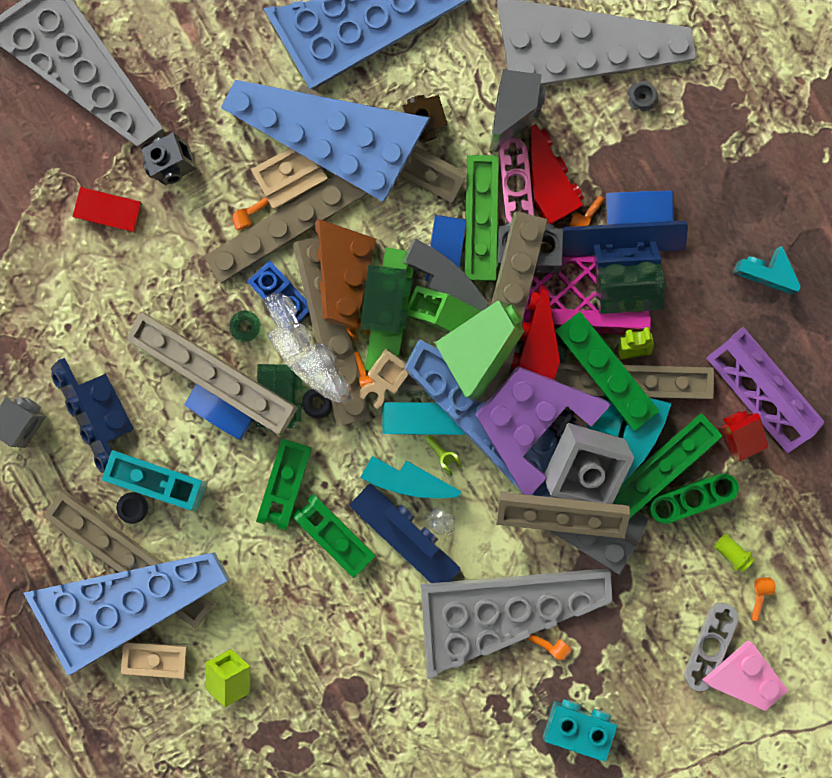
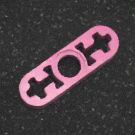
[499,138,534,223]

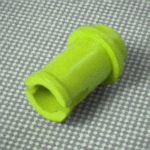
[713,533,755,573]

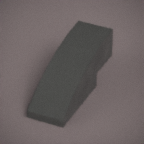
[402,239,489,311]

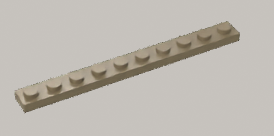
[398,359,714,399]

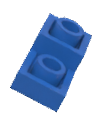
[606,191,674,225]
[425,215,466,281]
[247,261,310,331]
[184,383,254,440]

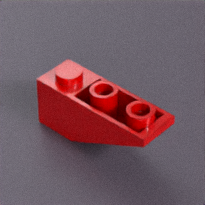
[529,124,584,225]
[510,285,560,380]

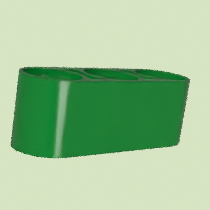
[647,473,739,524]

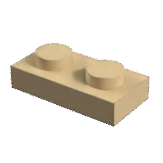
[121,641,188,679]

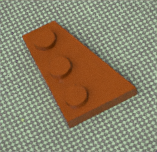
[315,219,376,329]

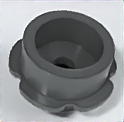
[627,81,658,112]

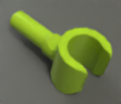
[425,435,462,476]

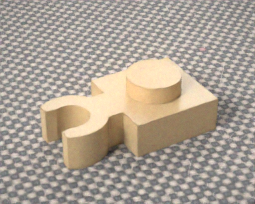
[359,349,409,408]

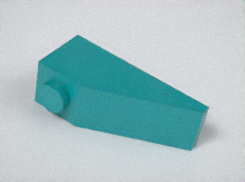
[102,450,208,512]

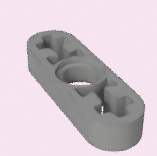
[684,602,738,691]

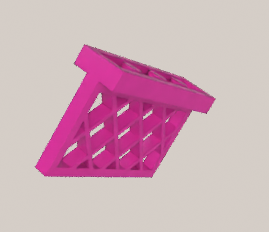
[522,256,651,335]

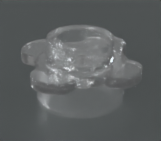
[423,508,455,535]

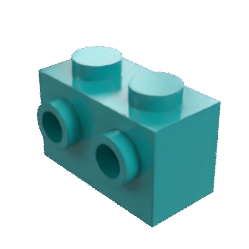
[543,699,618,762]

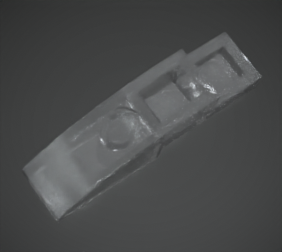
[263,293,352,403]

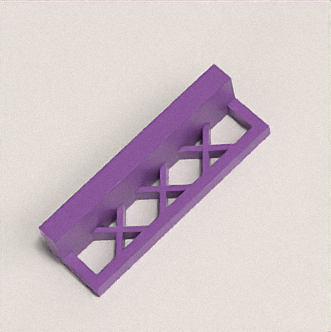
[706,327,825,454]

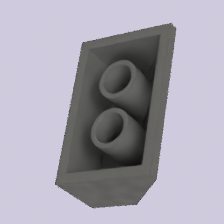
[489,69,546,152]
[550,496,648,574]

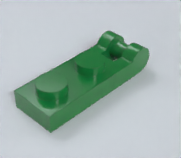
[256,438,312,532]
[292,494,376,578]

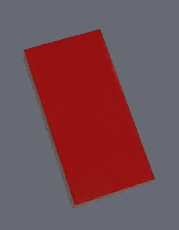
[72,187,142,233]

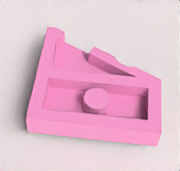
[702,641,789,711]

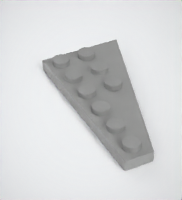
[0,0,165,148]
[496,0,696,85]
[421,568,612,679]

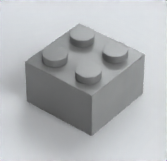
[544,423,634,504]

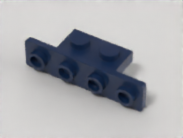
[562,221,688,274]
[51,358,134,473]
[350,484,460,583]

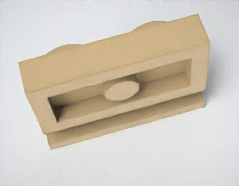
[251,148,328,210]

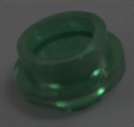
[229,310,261,342]

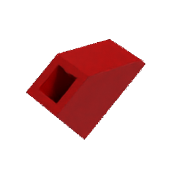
[718,410,769,461]

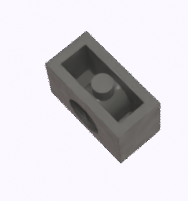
[0,396,47,448]

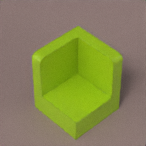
[206,649,250,707]

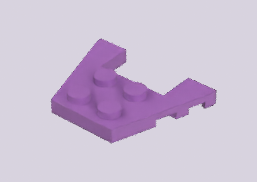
[475,366,610,495]

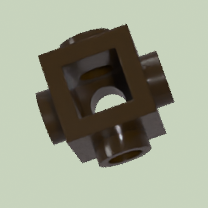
[402,95,448,143]

